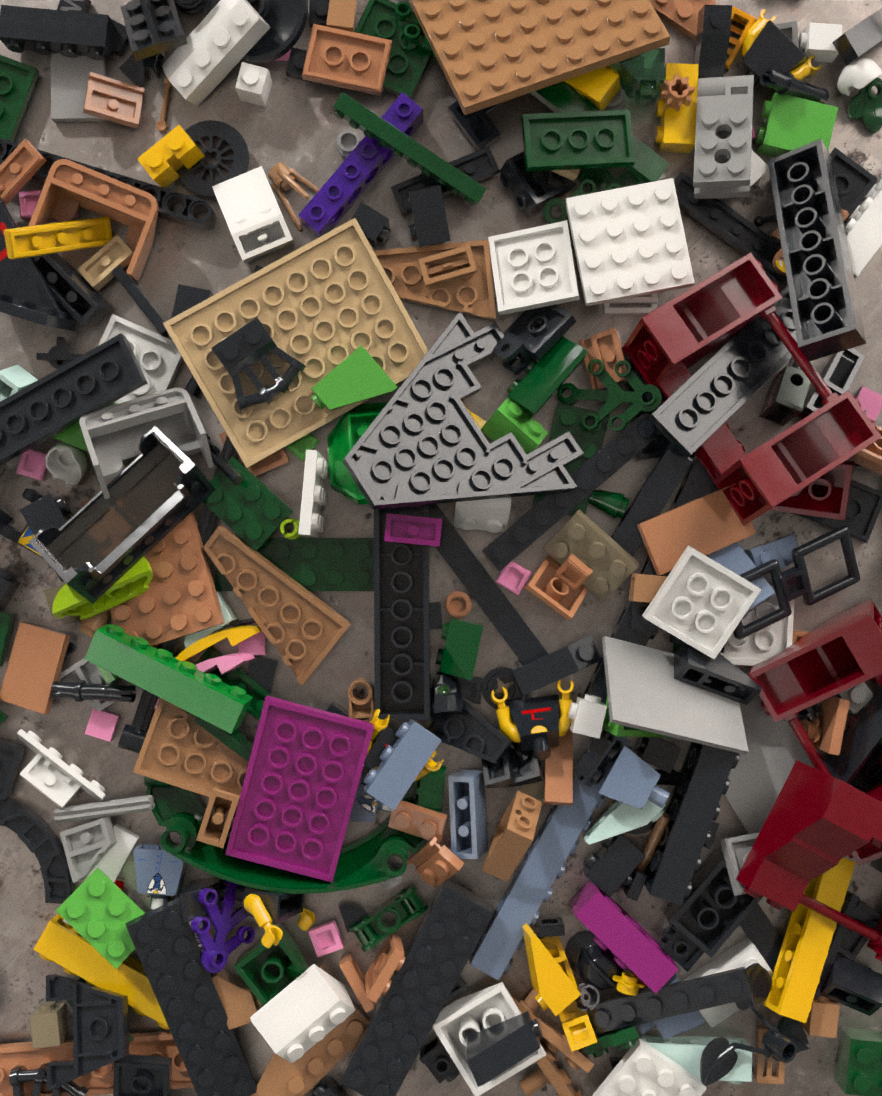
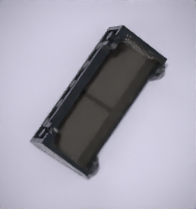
[28,426,215,604]

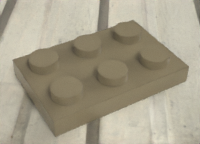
[543,510,640,601]

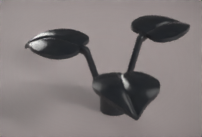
[700,963,810,1086]

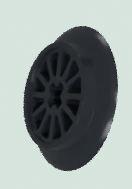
[176,120,250,197]

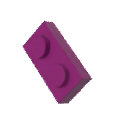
[384,513,442,547]

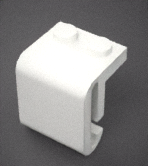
[453,497,512,533]

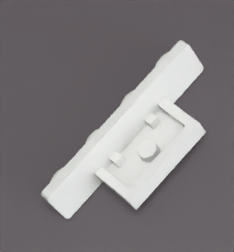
[17,729,106,809]

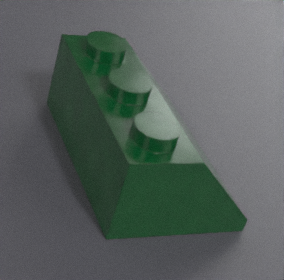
[507,336,589,418]

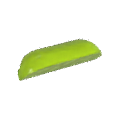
[52,557,153,620]

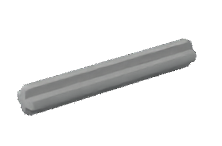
[53,795,155,823]

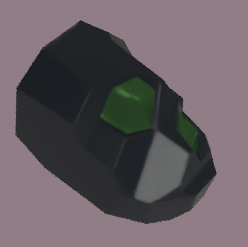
[430,671,463,715]

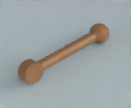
[156,77,172,132]

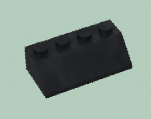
[824,685,882,792]

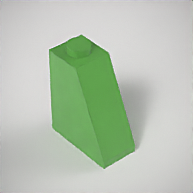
[311,345,398,411]

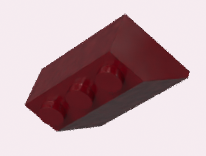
[770,460,855,520]

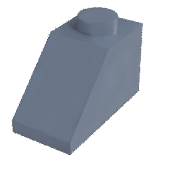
[744,534,799,569]

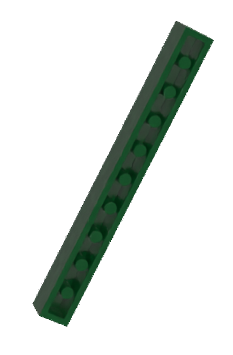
[332,92,487,206]

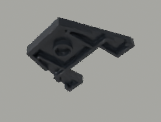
[46,974,129,1090]

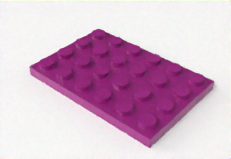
[225,696,374,882]

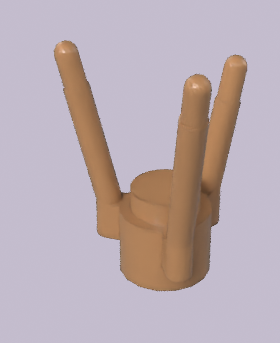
[268,162,320,232]

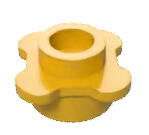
[612,972,646,996]

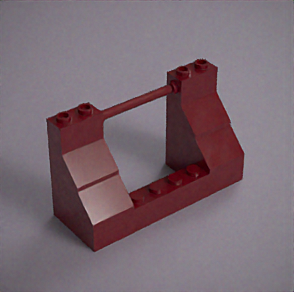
[623,253,881,526]
[748,598,882,866]
[736,760,882,962]

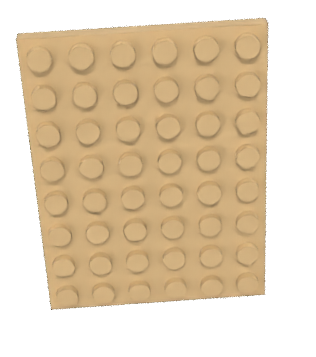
[163,218,429,468]

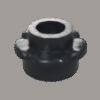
[574,983,600,1011]

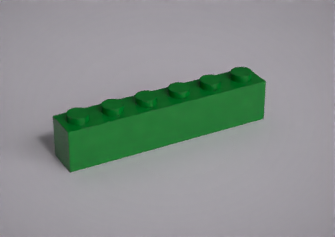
[84,624,253,734]

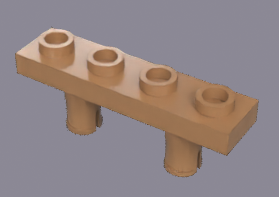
[508,988,594,1073]
[520,1041,583,1096]

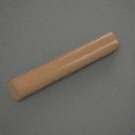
[637,813,670,871]

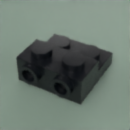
[499,151,576,215]

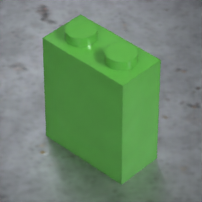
[755,92,838,158]

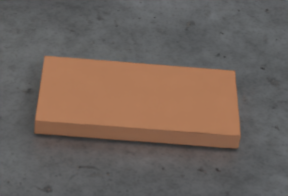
[637,483,756,575]

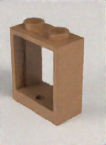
[482,791,543,882]

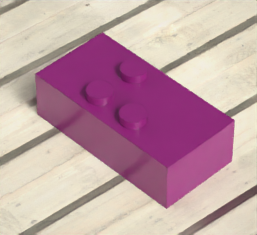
[569,880,679,994]

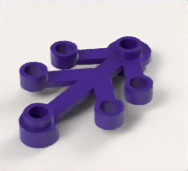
[191,879,255,973]

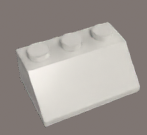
[681,937,773,1028]
[250,964,355,1063]

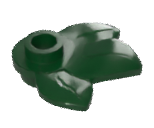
[847,77,882,134]

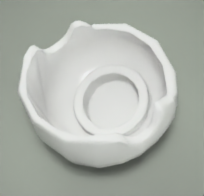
[837,58,882,96]
[45,443,87,487]

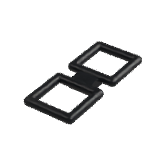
[733,526,860,640]

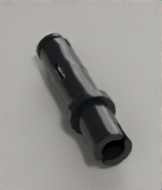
[760,68,829,104]
[51,680,136,703]

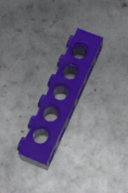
[298,92,424,238]

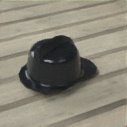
[565,931,624,990]

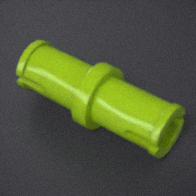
[280,518,302,540]

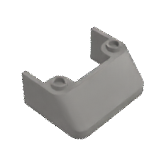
[79,388,214,499]

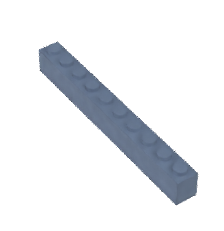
[470,728,632,981]

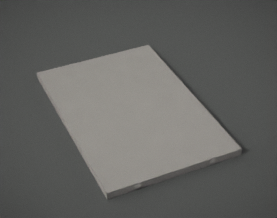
[602,636,749,755]
[724,669,814,834]

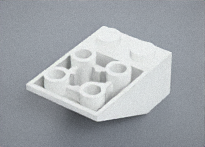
[212,166,294,263]

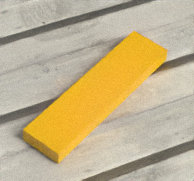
[3,216,113,259]

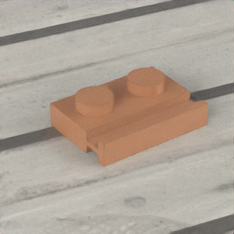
[83,72,144,129]
[579,327,628,390]
[407,836,464,888]

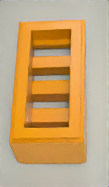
[725,6,756,70]

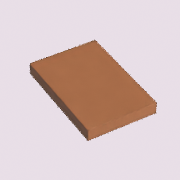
[302,24,392,96]
[0,622,70,714]

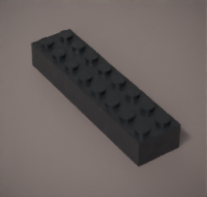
[768,139,866,362]
[374,504,431,720]
[340,879,494,1096]

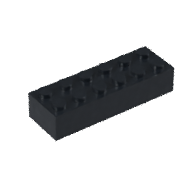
[644,742,739,906]

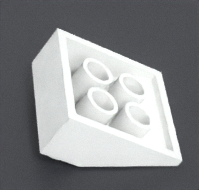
[432,982,546,1096]

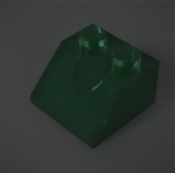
[609,48,665,106]

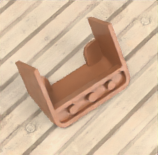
[29,159,159,282]

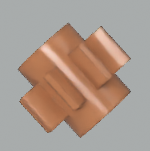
[659,74,695,112]

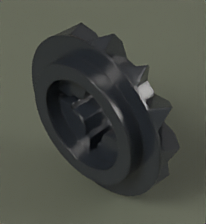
[482,667,523,709]

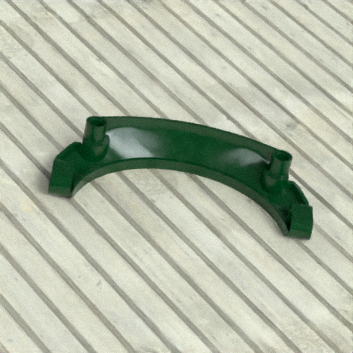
[144,765,446,894]

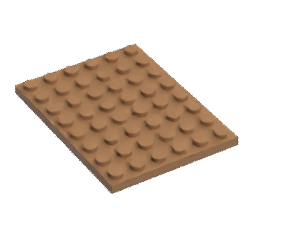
[408,0,670,115]

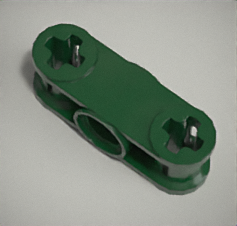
[348,884,429,952]

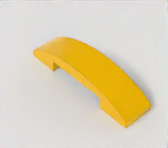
[176,625,262,662]
[539,936,597,1052]

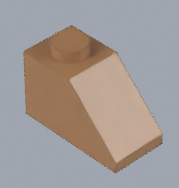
[196,788,240,848]
[211,968,263,1030]

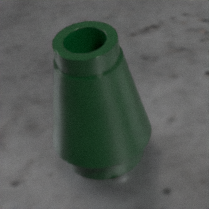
[588,489,630,519]

